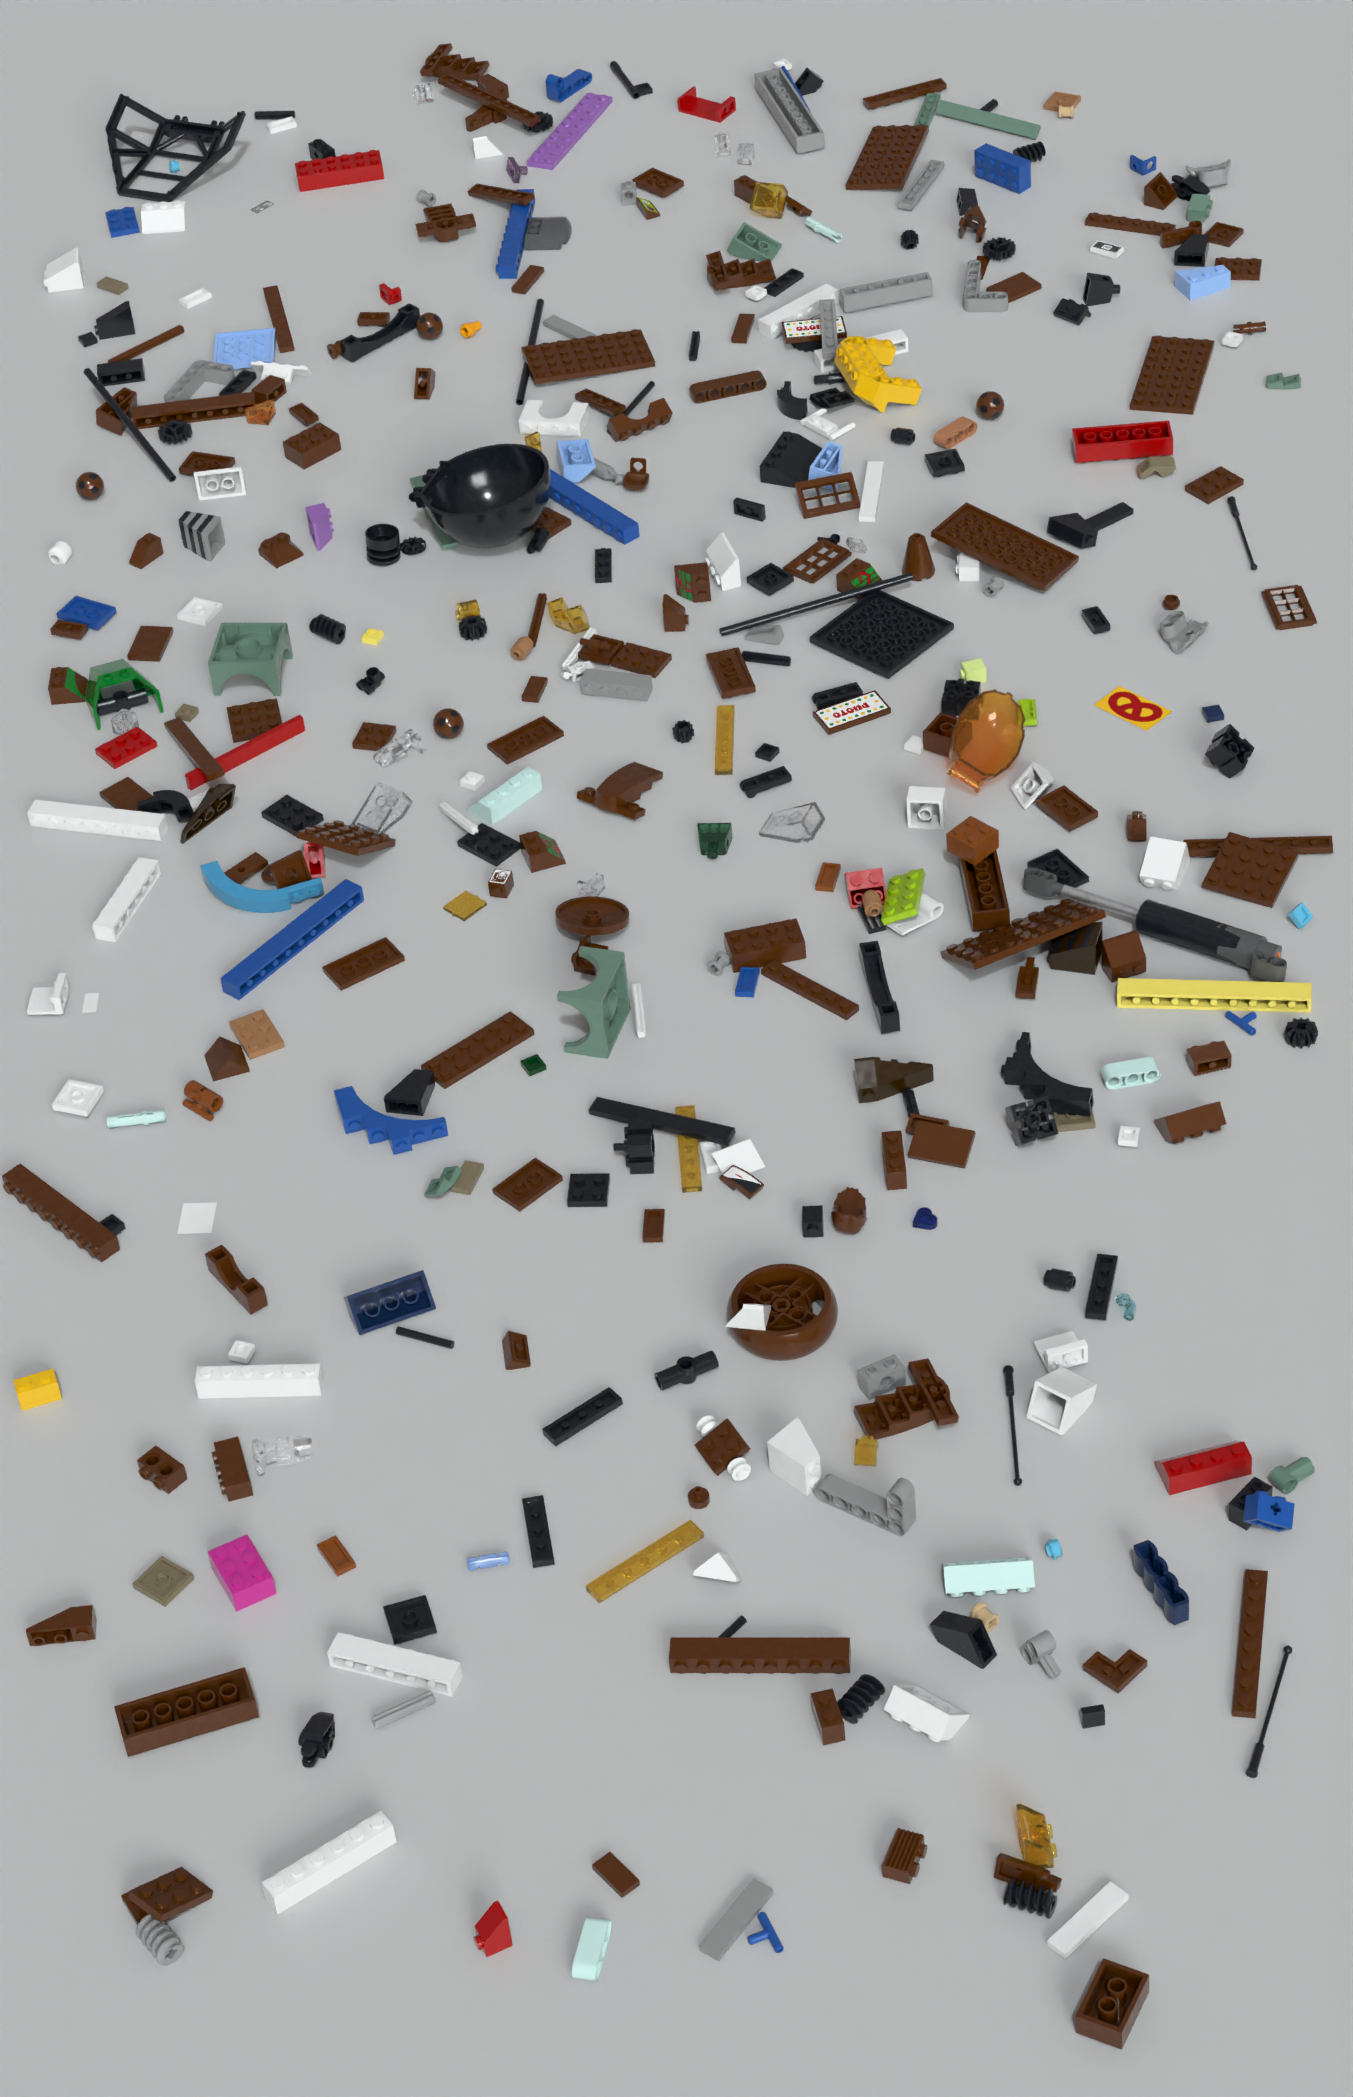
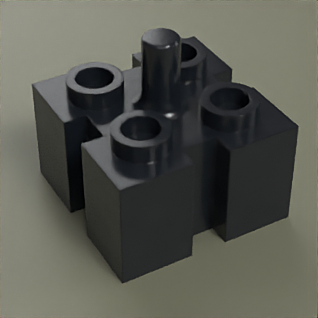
[941,678,981,720]
[1205,724,1254,779]
[1005,1096,1059,1146]
[613,1118,655,1174]

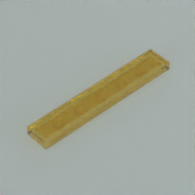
[715,705,735,775]
[675,1105,702,1193]
[586,1520,704,1603]

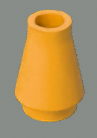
[460,321,482,338]

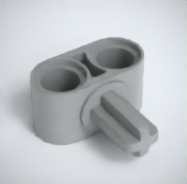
[1021,1630,1061,1679]

